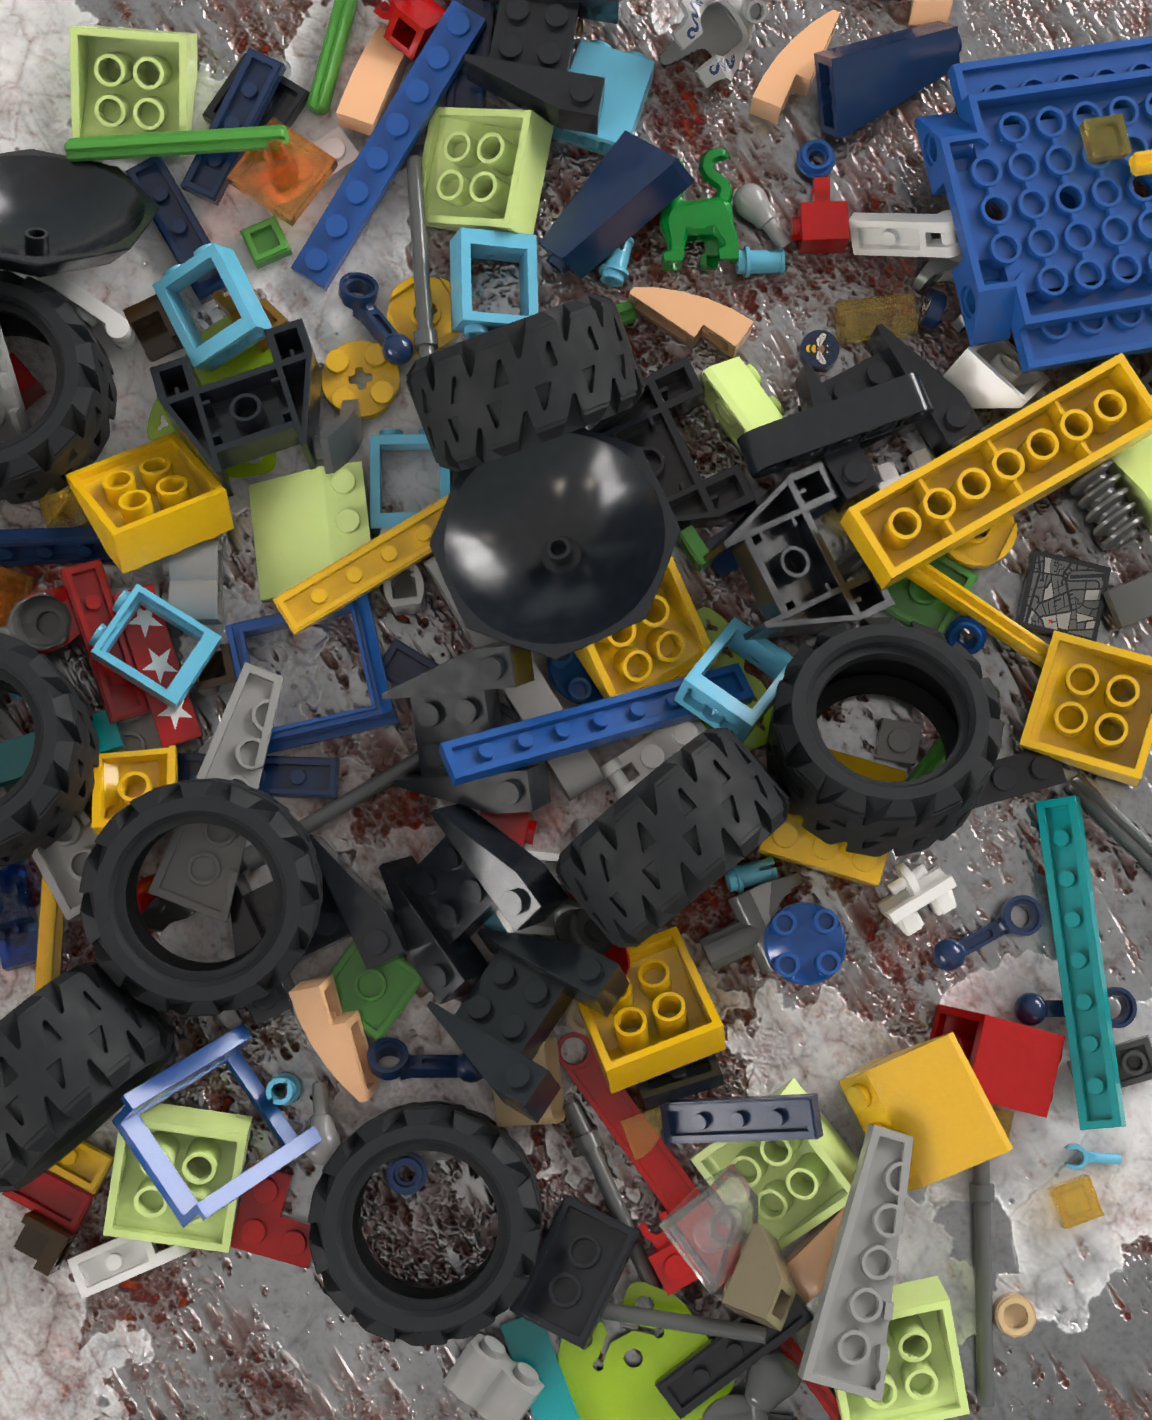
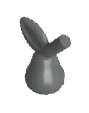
[702,1350,802,1420]

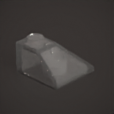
[659,1163,758,1295]

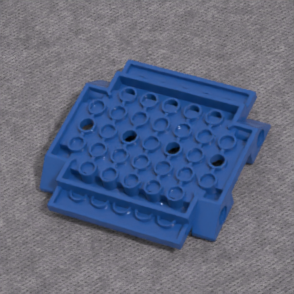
[914,36,1152,374]

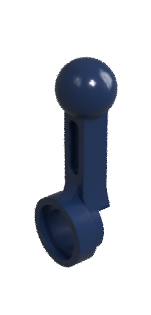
[338,272,414,366]
[932,895,1044,971]
[1014,987,1137,1028]
[367,1037,483,1083]

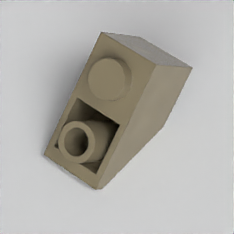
[722,1223,797,1332]

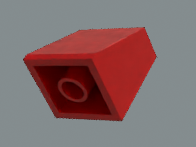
[929,1004,1065,1118]

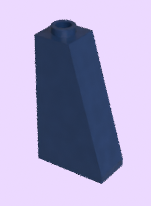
[814,21,962,138]
[538,130,694,279]

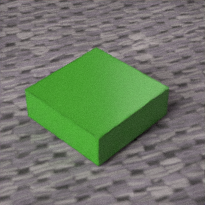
[240,215,293,269]
[677,525,713,573]

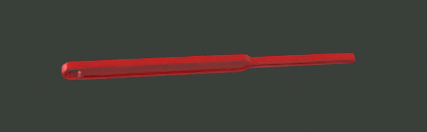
[557,1032,841,1420]

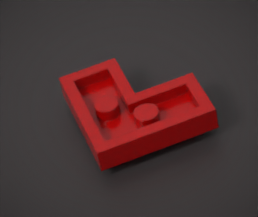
[230,1163,312,1269]

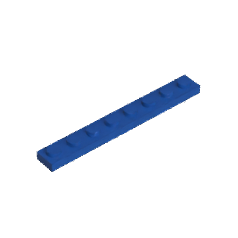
[291,0,487,291]
[439,663,755,786]

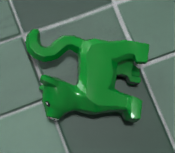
[659,148,739,271]

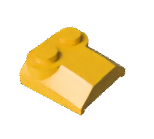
[91,745,178,835]

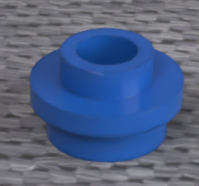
[797,139,836,179]
[946,615,987,655]
[386,1152,428,1195]

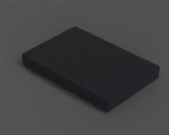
[509,1194,641,1350]

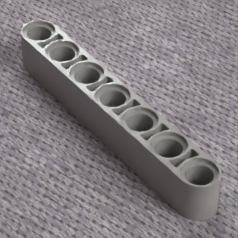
[424,556,604,801]

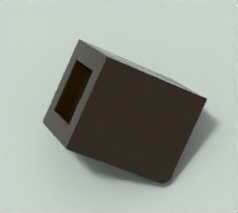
[123,294,184,362]
[195,643,237,697]
[14,1211,78,1276]

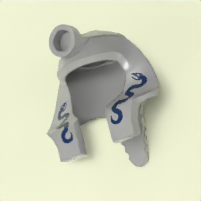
[660,0,768,88]

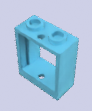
[450,227,538,338]
[152,243,273,372]
[370,429,452,537]
[89,583,222,711]
[674,617,793,743]

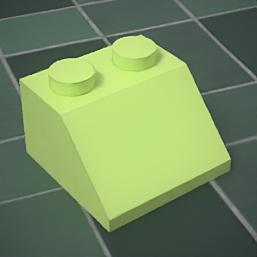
[700,356,785,456]

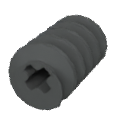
[1070,459,1150,550]

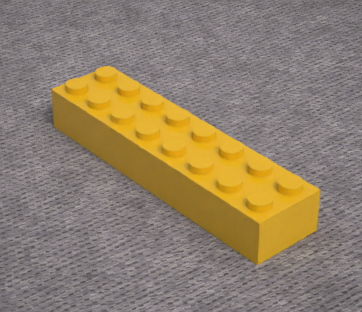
[840,353,1152,590]

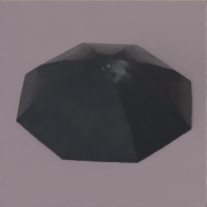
[0,149,160,278]
[429,428,681,660]

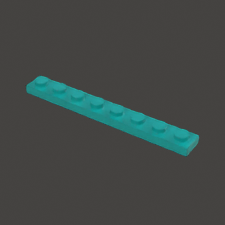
[1036,795,1126,1130]

